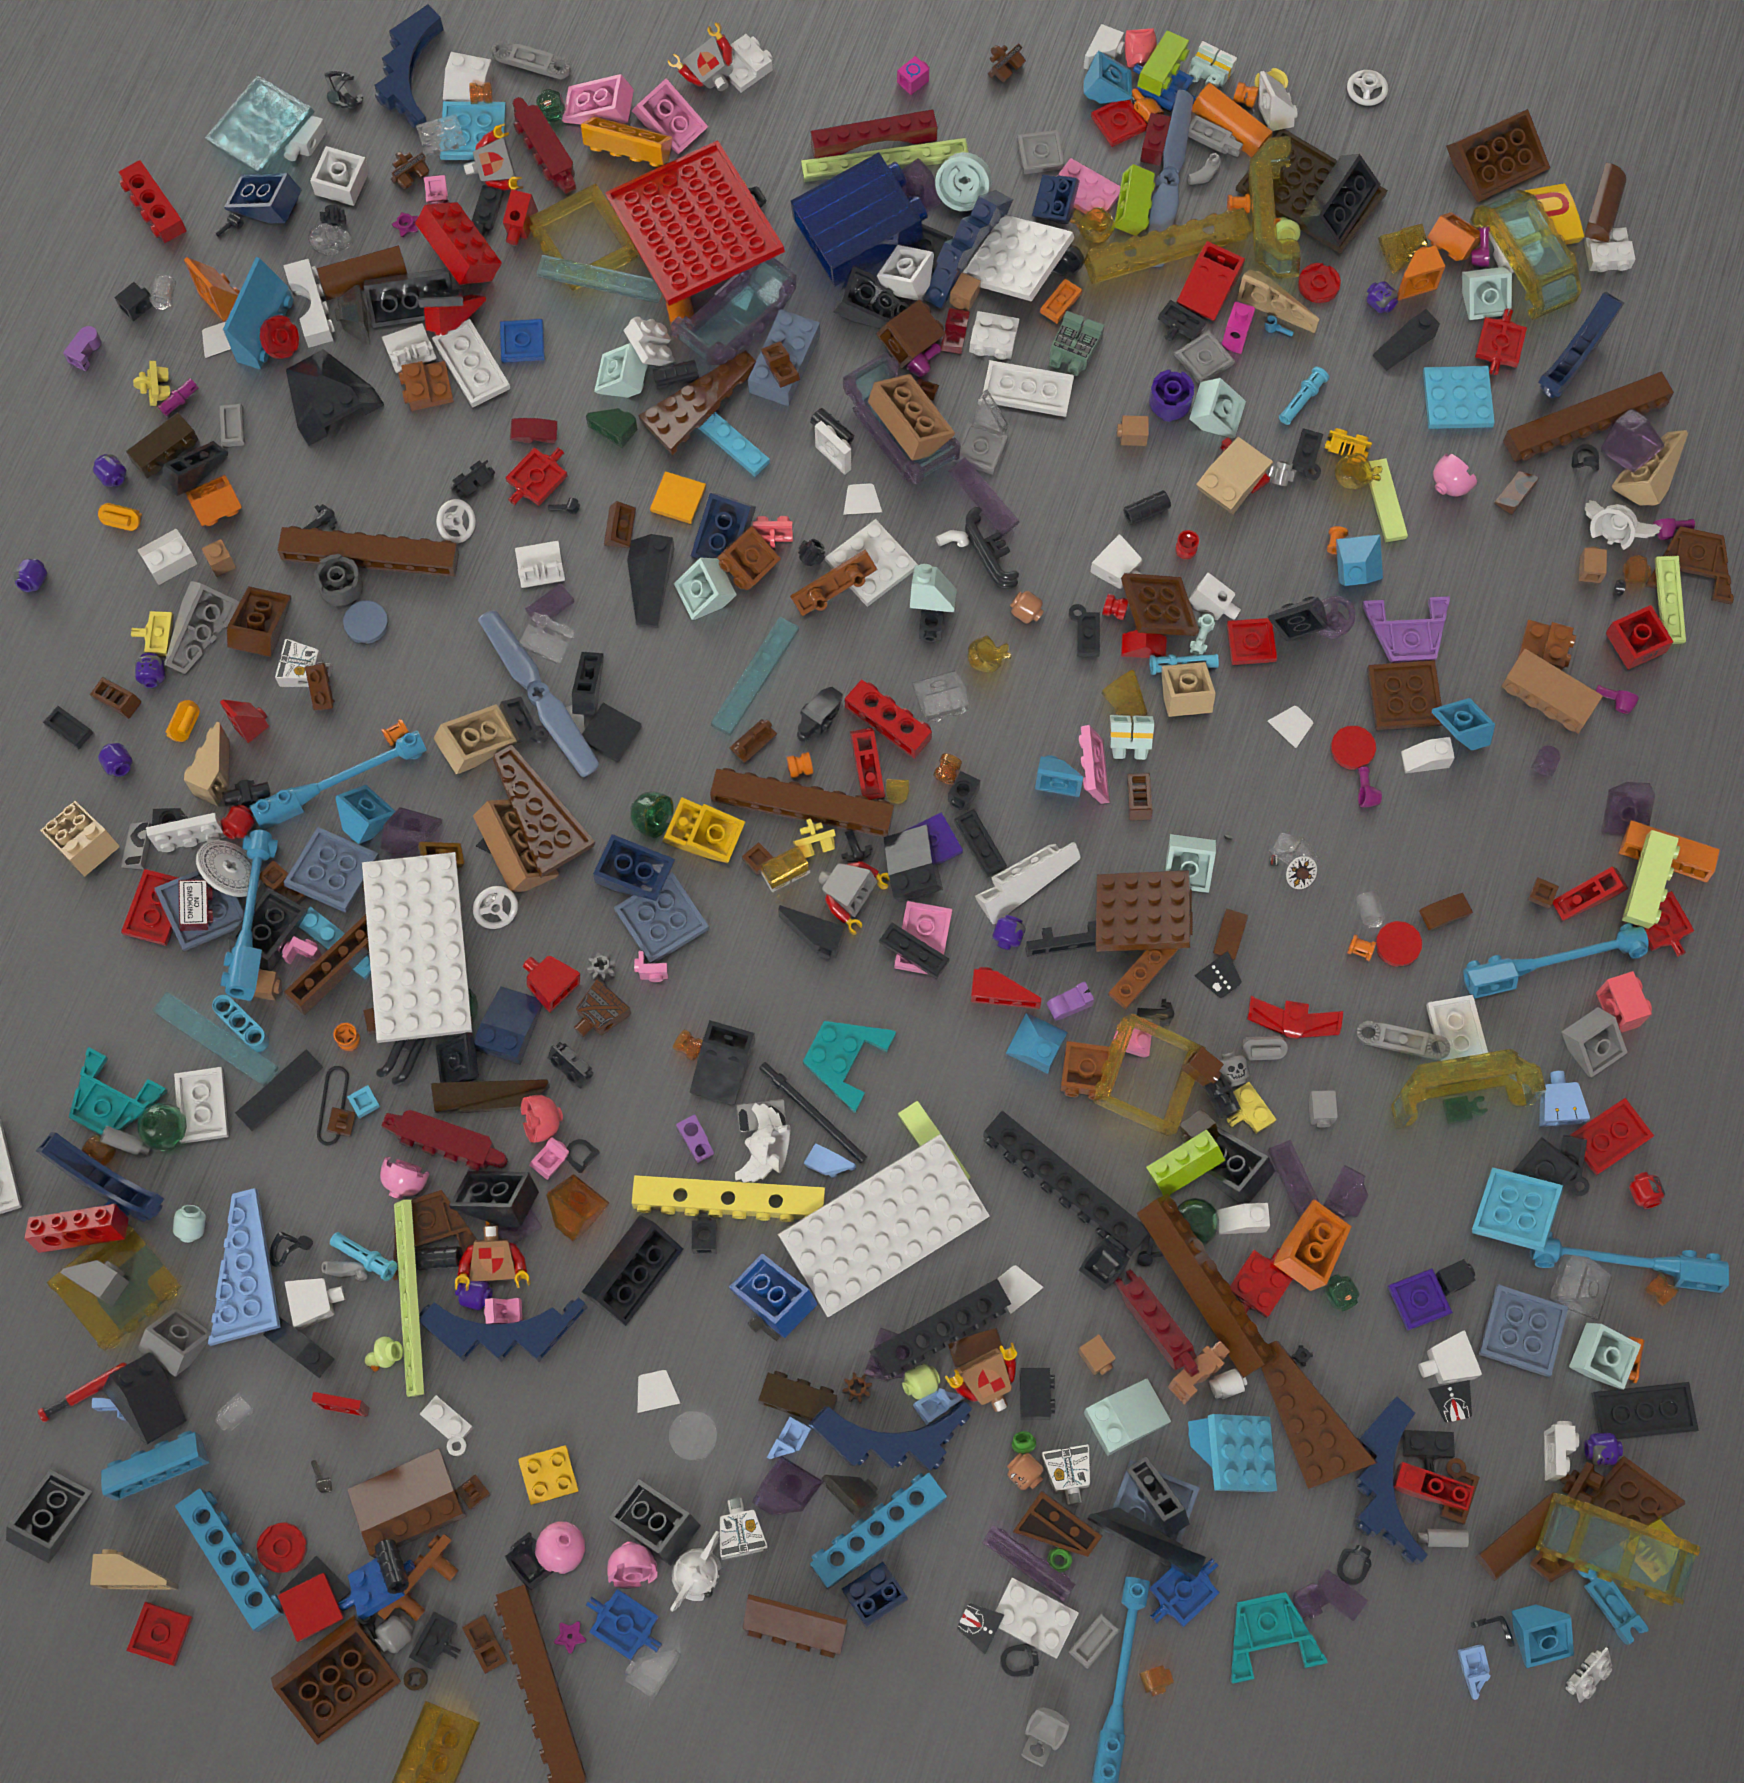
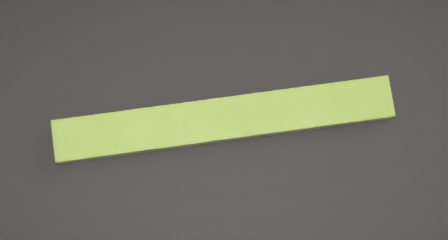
[801,138,969,182]
[394,1200,424,1397]

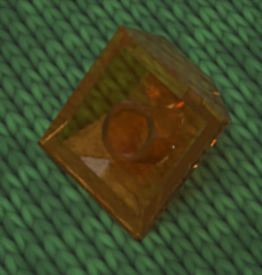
[546,1174,609,1241]

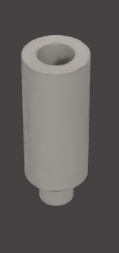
[100,1126,150,1155]
[1417,1528,1469,1548]

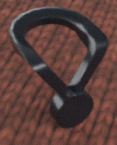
[325,71,354,104]
[1571,444,1600,470]
[566,1139,600,1173]
[270,1232,313,1267]
[1137,1235,1164,1267]
[1337,1545,1371,1585]
[1470,1615,1515,1647]
[1000,1644,1039,1677]

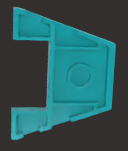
[803,1021,896,1113]
[69,1047,168,1136]
[1231,1592,1328,1684]

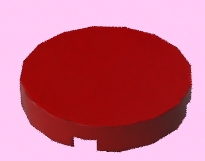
[1298,263,1341,303]
[260,315,299,359]
[1330,726,1376,770]
[1376,921,1422,967]
[257,1522,307,1573]

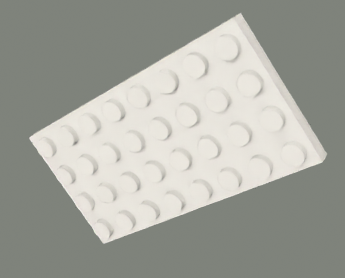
[362,852,472,1043]
[777,1134,990,1317]

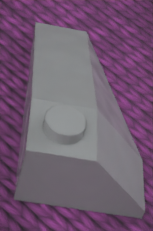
[164,581,239,674]

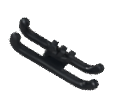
[965,506,1019,589]
[376,1037,427,1086]

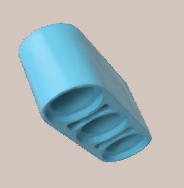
[212,995,269,1052]

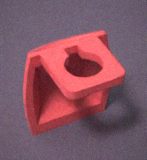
[1125,28,1157,67]

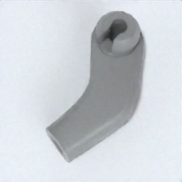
[1187,153,1221,185]
[321,1261,368,1281]

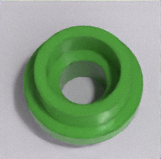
[1012,1431,1036,1454]
[1047,1547,1072,1573]

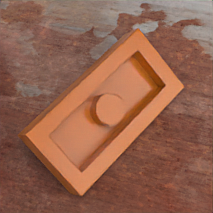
[1040,279,1082,324]

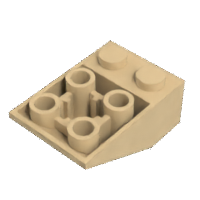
[184,722,230,806]
[40,801,120,877]

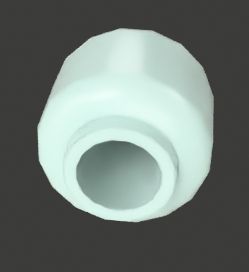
[173,1205,206,1243]

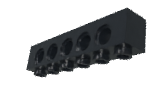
[869,1279,1011,1378]

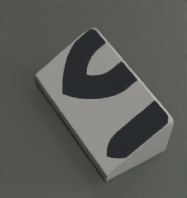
[121,822,152,870]
[737,1099,787,1132]

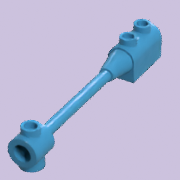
[250,730,427,830]
[220,830,278,1001]
[1463,923,1649,999]
[1530,1232,1729,1293]
[1091,1577,1150,1783]

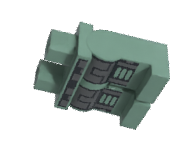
[1049,311,1105,376]

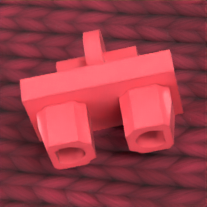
[753,516,793,548]

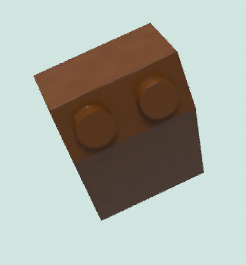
[227,586,291,657]

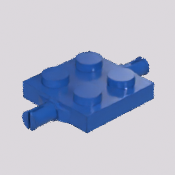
[1133,63,1197,111]
[338,1558,415,1620]
[1149,1558,1220,1627]
[586,1589,662,1660]

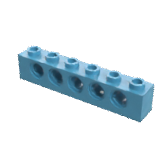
[810,1473,947,1590]
[175,1488,283,1632]

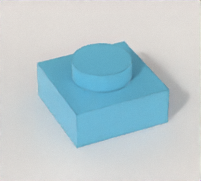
[347,1085,380,1119]

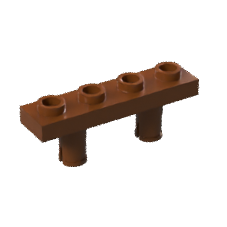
[790,549,878,616]
[1108,948,1180,1009]
[377,1534,459,1621]

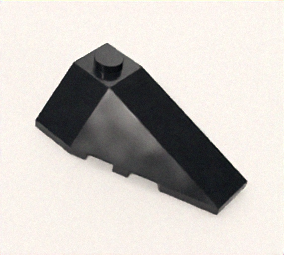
[833,266,910,328]
[627,534,675,628]

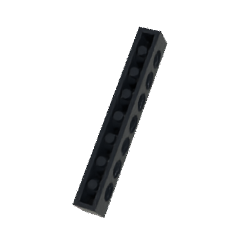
[983,1110,1149,1257]

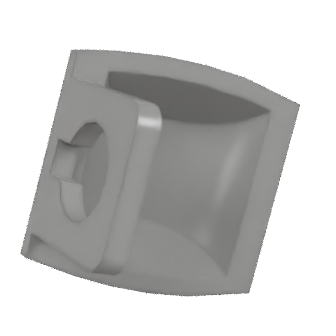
[1021,1707,1070,1767]

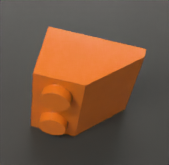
[1427,212,1480,261]
[1397,245,1445,300]
[185,475,242,526]

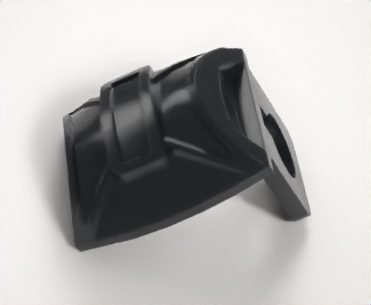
[1079,1235,1130,1290]
[505,1532,554,1590]

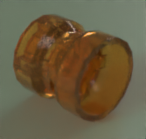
[469,82,493,104]
[933,753,962,784]
[673,1029,703,1061]
[82,1134,116,1166]
[1644,1273,1679,1307]

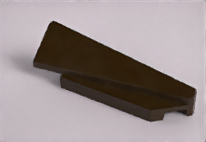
[431,1079,550,1113]

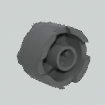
[314,554,363,606]

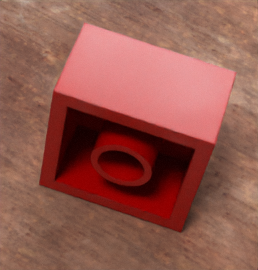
[1606,605,1674,670]

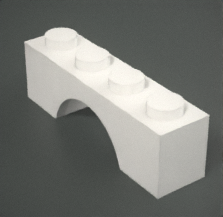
[283,259,335,348]

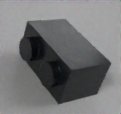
[1019,1368,1055,1420]

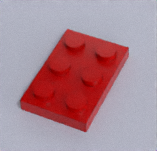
[121,869,179,946]
[1569,1098,1654,1176]

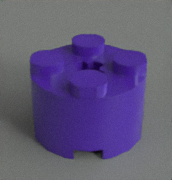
[1149,369,1194,422]

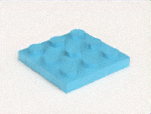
[440,101,506,160]
[1423,366,1495,429]
[1472,1167,1563,1252]
[1208,1414,1277,1492]

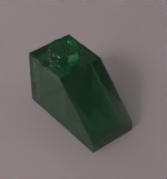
[586,408,638,448]

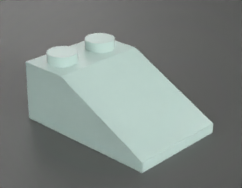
[1084,1378,1171,1456]

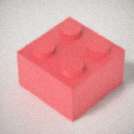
[1596,971,1652,1033]

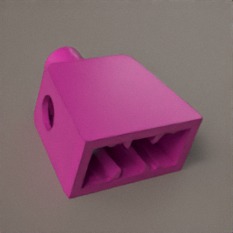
[1222,302,1255,354]

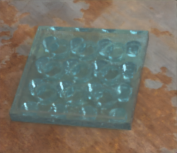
[205,75,315,176]

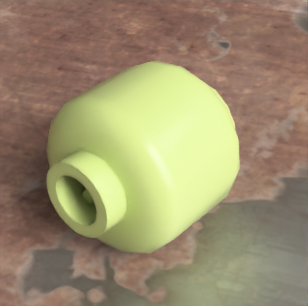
[902,1363,940,1400]

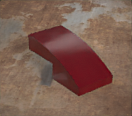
[941,308,970,354]
[510,418,558,444]

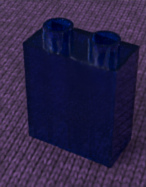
[790,152,928,287]

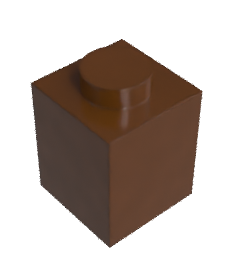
[1181,1047,1224,1086]

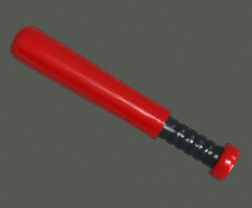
[37,1362,128,1423]

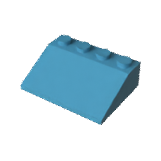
[223,257,293,369]

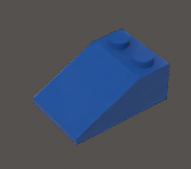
[729,1253,818,1339]

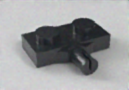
[1158,300,1206,342]
[1403,1430,1455,1473]
[409,1612,461,1670]

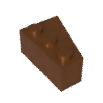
[1013,1491,1103,1557]

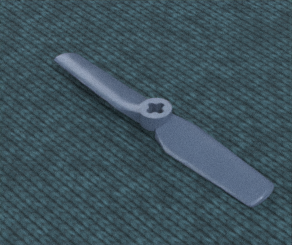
[1144,89,1194,267]
[478,611,599,777]

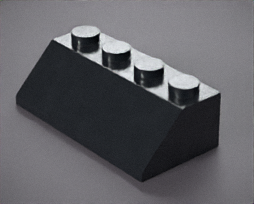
[1300,154,1381,246]
[364,268,453,328]
[582,1215,684,1326]

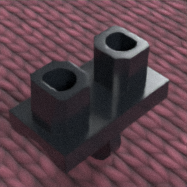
[1203,1072,1241,1119]

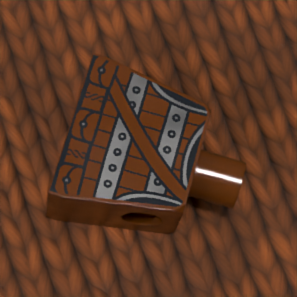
[574,979,631,1037]

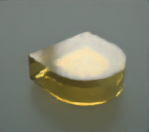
[886,779,909,804]

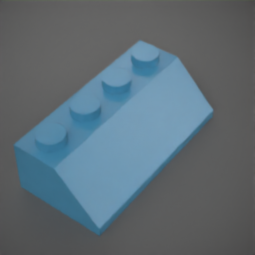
[101,1431,210,1501]

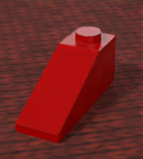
[424,294,486,335]
[220,699,269,743]
[850,728,885,800]
[1553,866,1629,921]
[971,967,1042,1009]

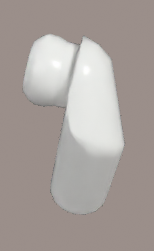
[936,530,969,547]

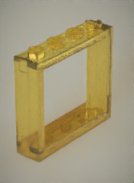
[529,183,639,291]
[1093,1013,1206,1136]

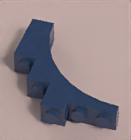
[374,4,444,133]
[923,190,1014,308]
[1538,292,1624,398]
[36,1132,164,1222]
[1354,1396,1428,1565]
[808,1401,973,1471]

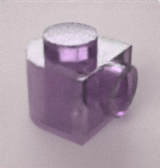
[1531,745,1561,776]
[1293,1584,1329,1619]

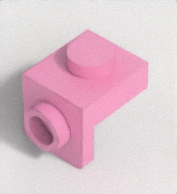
[424,175,449,204]
[282,936,322,964]
[634,951,668,982]
[1113,1027,1152,1058]
[529,1137,569,1180]
[484,1298,523,1324]

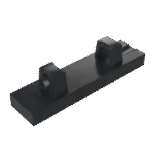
[1025,920,1096,957]

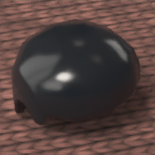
[1053,244,1084,276]

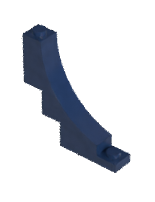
[419,1297,588,1362]

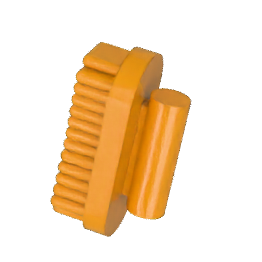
[98,503,142,531]
[165,700,200,742]

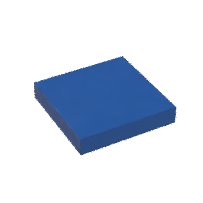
[500,319,545,363]

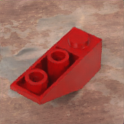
[1393,1462,1474,1511]

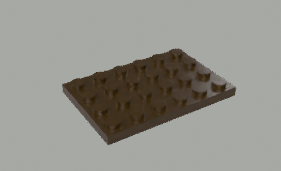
[1236,129,1388,254]

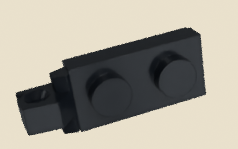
[472,185,504,237]

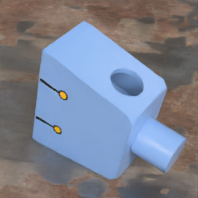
[1539,1071,1590,1127]

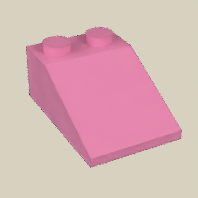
[562,74,634,124]
[632,78,708,154]

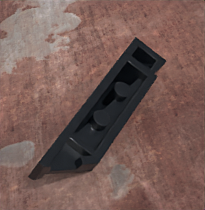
[1087,1507,1206,1580]

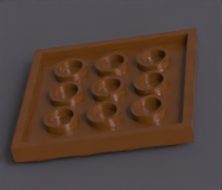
[1096,870,1190,952]

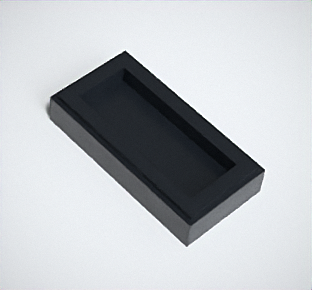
[43,706,93,749]

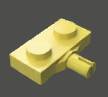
[131,611,174,656]
[1227,1082,1277,1134]

